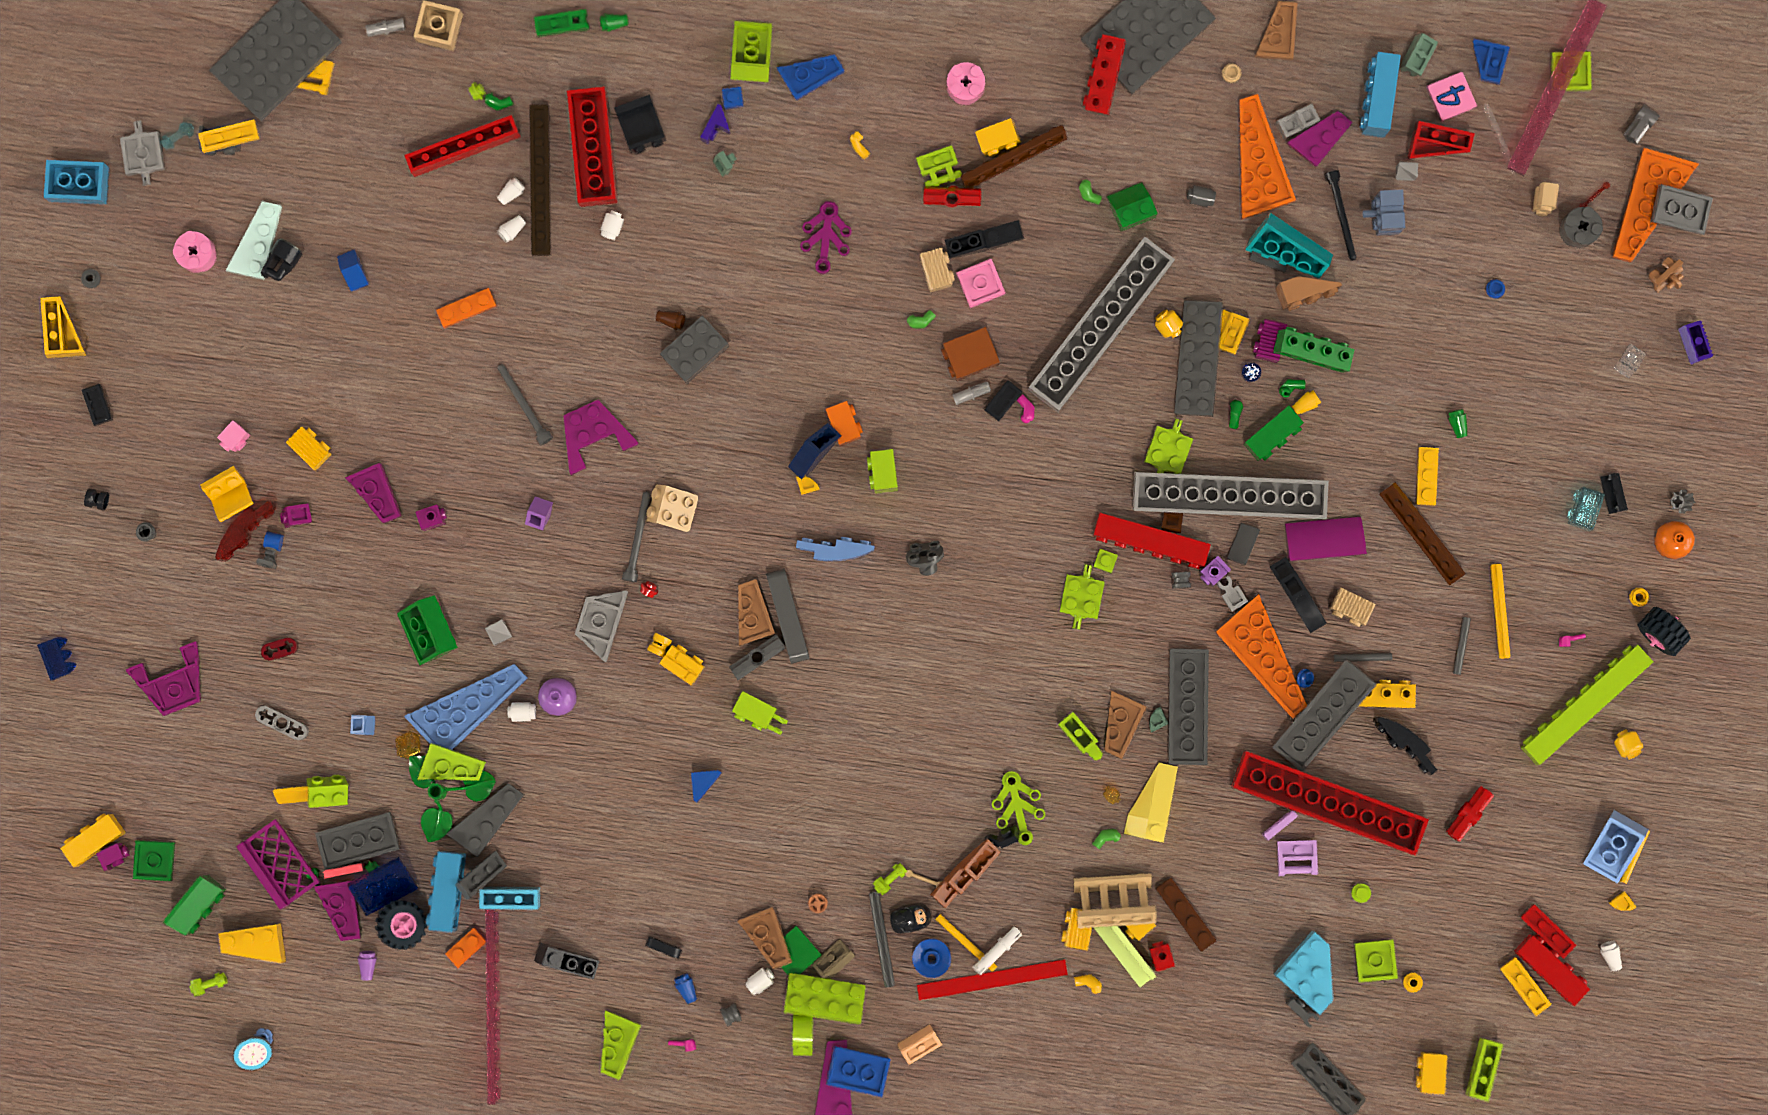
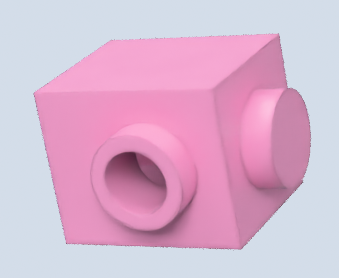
[217,420,251,452]

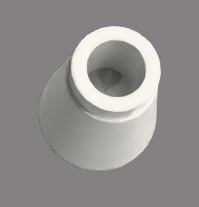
[497,177,525,205]
[497,215,526,242]
[1600,941,1622,971]

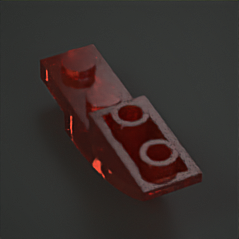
[215,500,277,562]

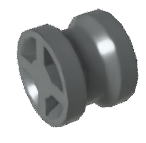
[1171,572,1191,589]
[720,1003,742,1027]

